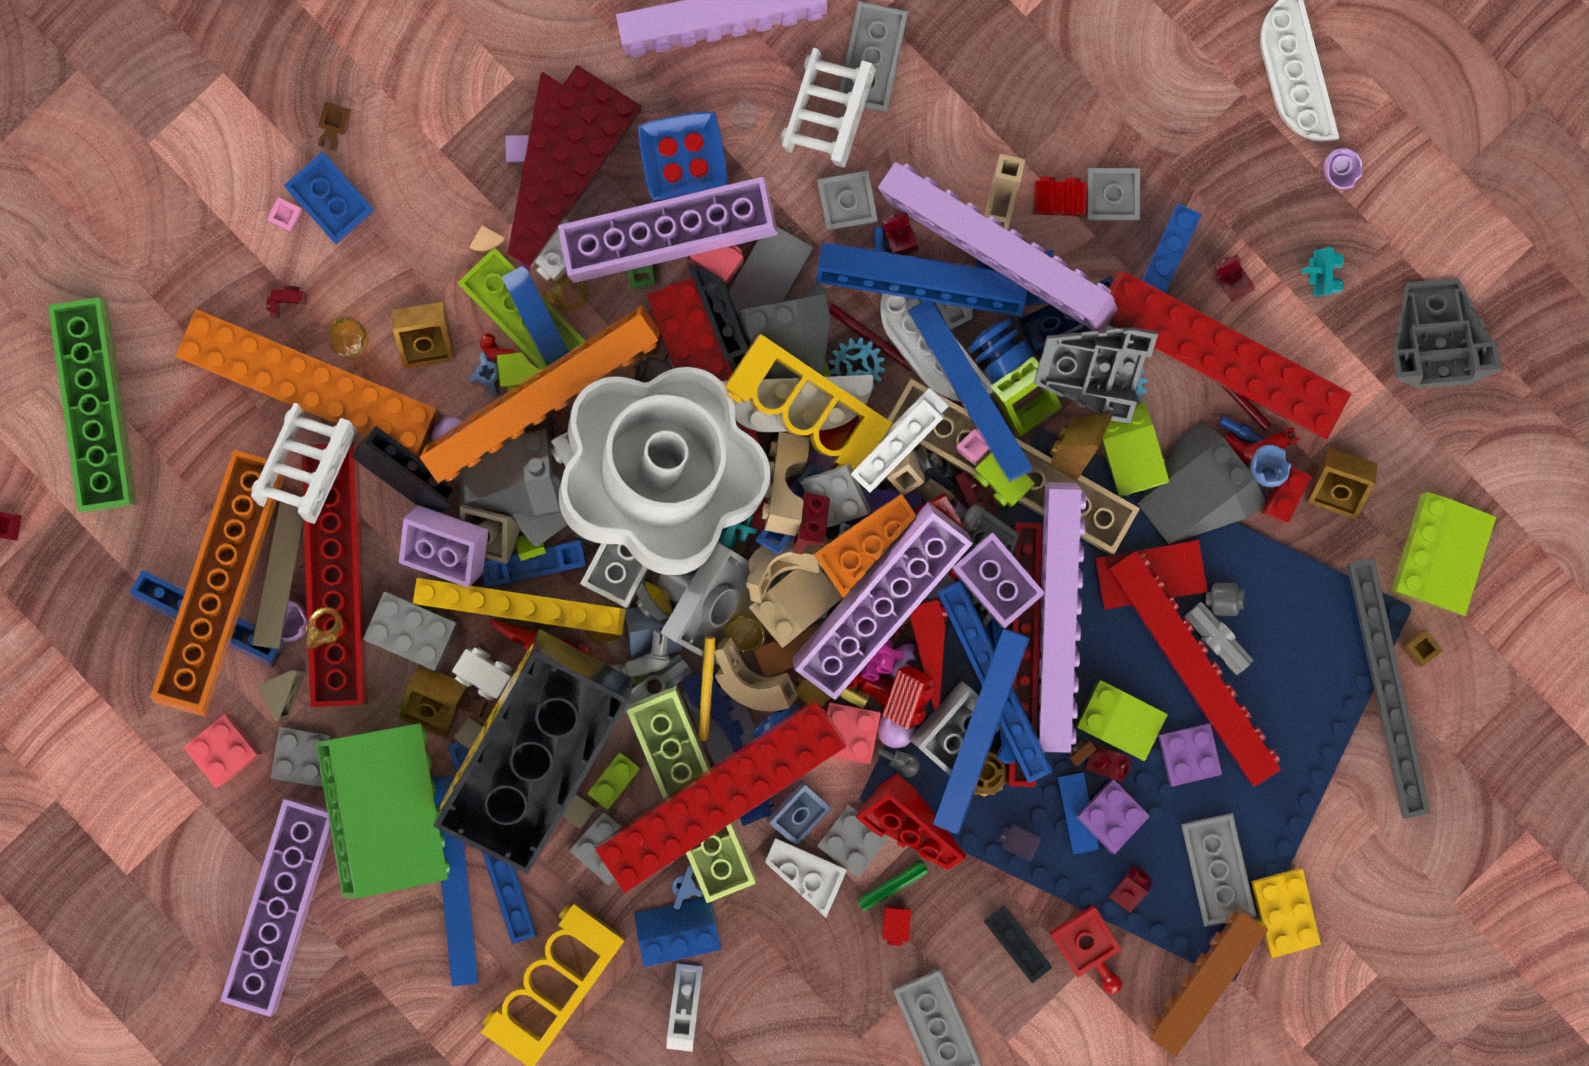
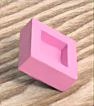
[267,197,303,233]
[956,429,991,467]

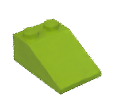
[1100,402,1169,497]
[1074,680,1168,761]

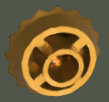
[974,747,1008,797]

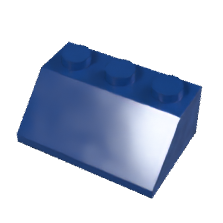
[634,897,722,967]

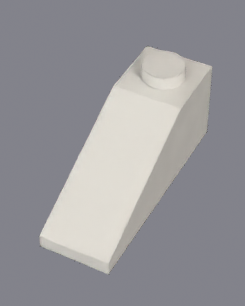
[667,964,703,1052]

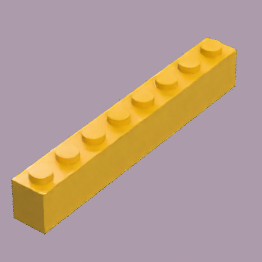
[413,578,626,635]

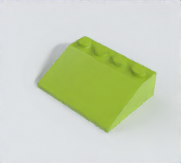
[1390,492,1496,616]

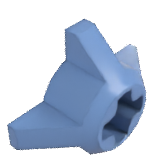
[469,352,499,396]
[672,865,703,909]

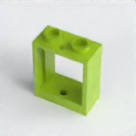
[990,357,1062,437]

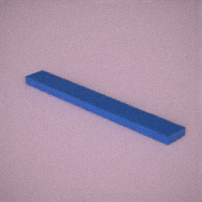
[908,301,1032,482]
[937,580,1054,783]
[933,628,1030,834]
[448,742,537,944]
[431,775,479,986]

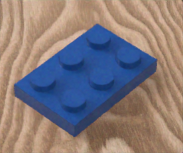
[284,151,375,245]

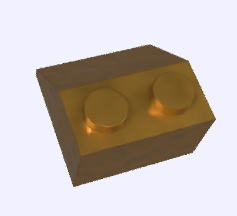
[392,302,455,369]
[1049,413,1113,480]
[1307,447,1378,520]
[398,664,467,738]

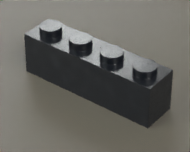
[352,426,460,513]

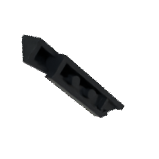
[689,265,750,372]

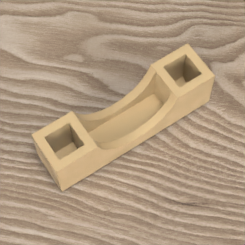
[761,432,810,536]

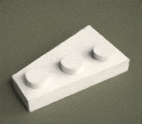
[765,838,847,917]

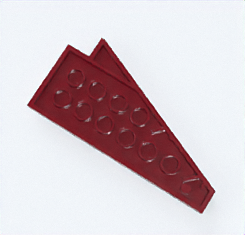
[507,65,642,271]

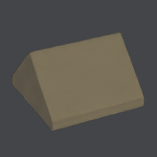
[460,505,520,564]
[258,669,306,721]

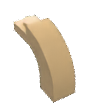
[984,154,1026,231]
[887,450,955,502]
[746,537,827,603]
[714,637,798,711]

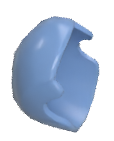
[1250,445,1291,487]

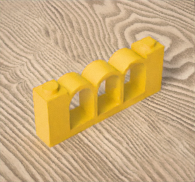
[724,334,893,470]
[481,901,626,1066]

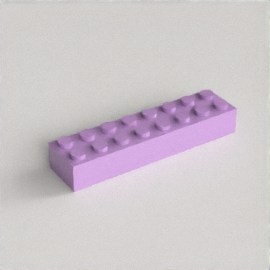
[616,0,827,58]
[558,177,778,283]
[792,502,973,700]
[220,797,332,1017]

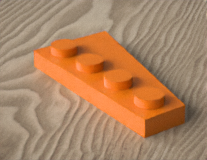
[813,494,916,598]

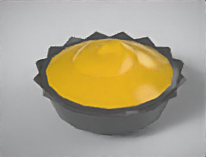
[637,578,673,621]

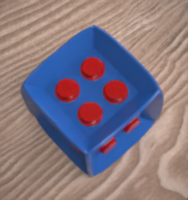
[637,112,729,203]

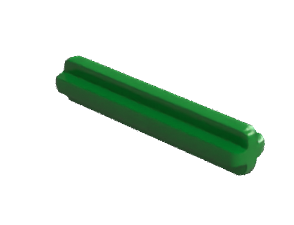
[858,861,928,911]

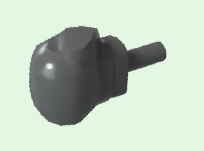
[876,747,920,778]

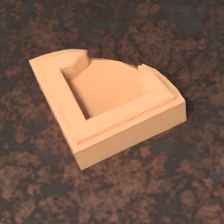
[469,225,505,252]

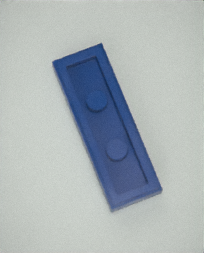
[1057,772,1099,855]

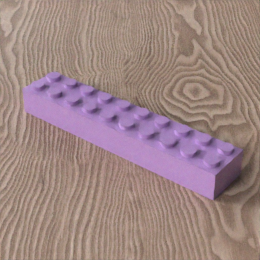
[878,162,1118,331]
[1037,482,1086,752]

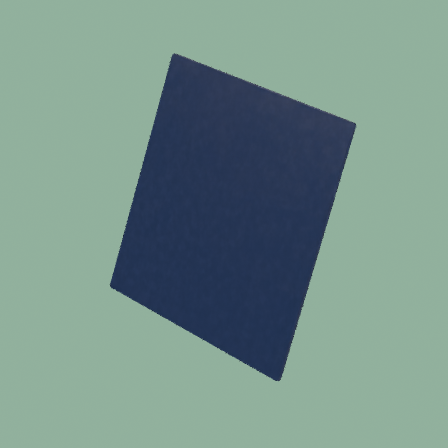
[860,428,1411,981]

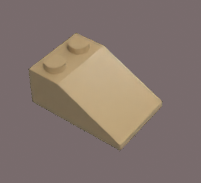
[749,569,842,648]

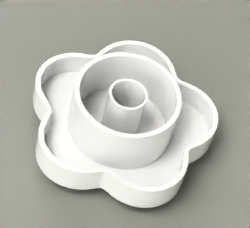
[559,367,770,575]

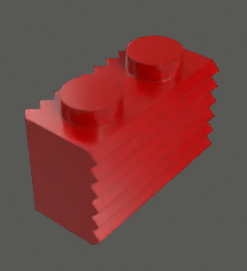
[1032,176,1087,217]
[1262,466,1312,524]
[882,665,935,729]

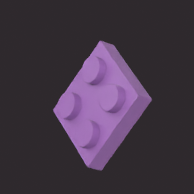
[1158,723,1222,786]
[1076,779,1150,854]

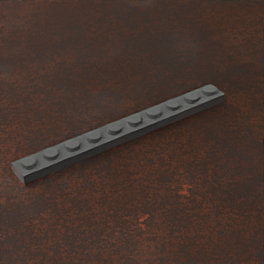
[1347,558,1430,819]

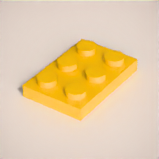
[1251,868,1321,958]

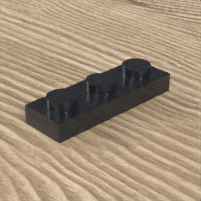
[983,905,1053,984]

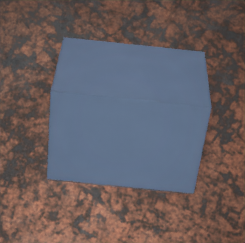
[624,601,682,660]
[767,780,832,846]

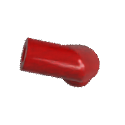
[480,333,514,361]

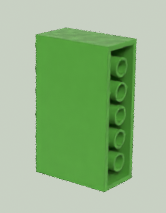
[316,723,450,899]

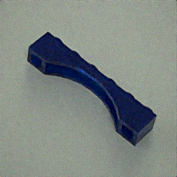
[682,671,775,826]

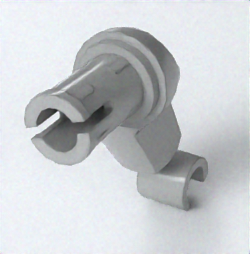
[612,629,670,677]

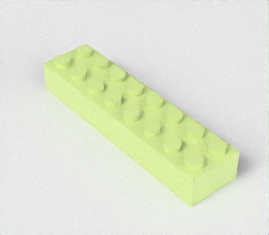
[626,686,756,903]

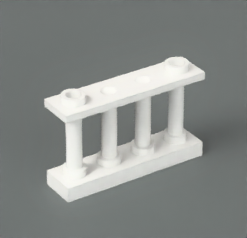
[781,48,876,168]
[851,387,949,492]
[251,403,357,524]

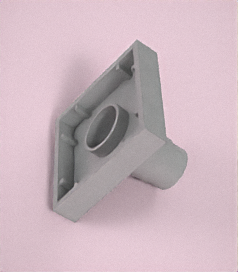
[658,542,778,666]

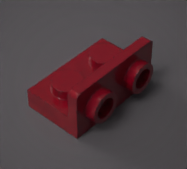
[955,472,998,516]
[792,492,830,555]

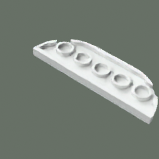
[1260,0,1339,142]
[880,294,993,402]
[721,375,873,432]

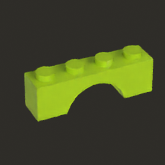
[497,346,597,392]

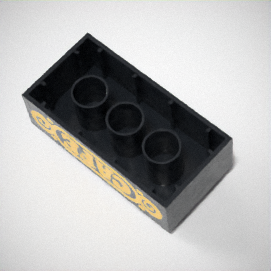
[433,629,633,875]

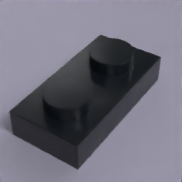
[915,447,958,491]

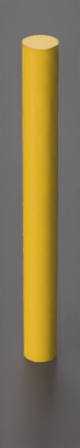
[698,636,715,741]

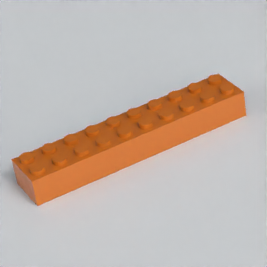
[420,305,660,483]
[175,309,440,458]
[150,449,285,717]

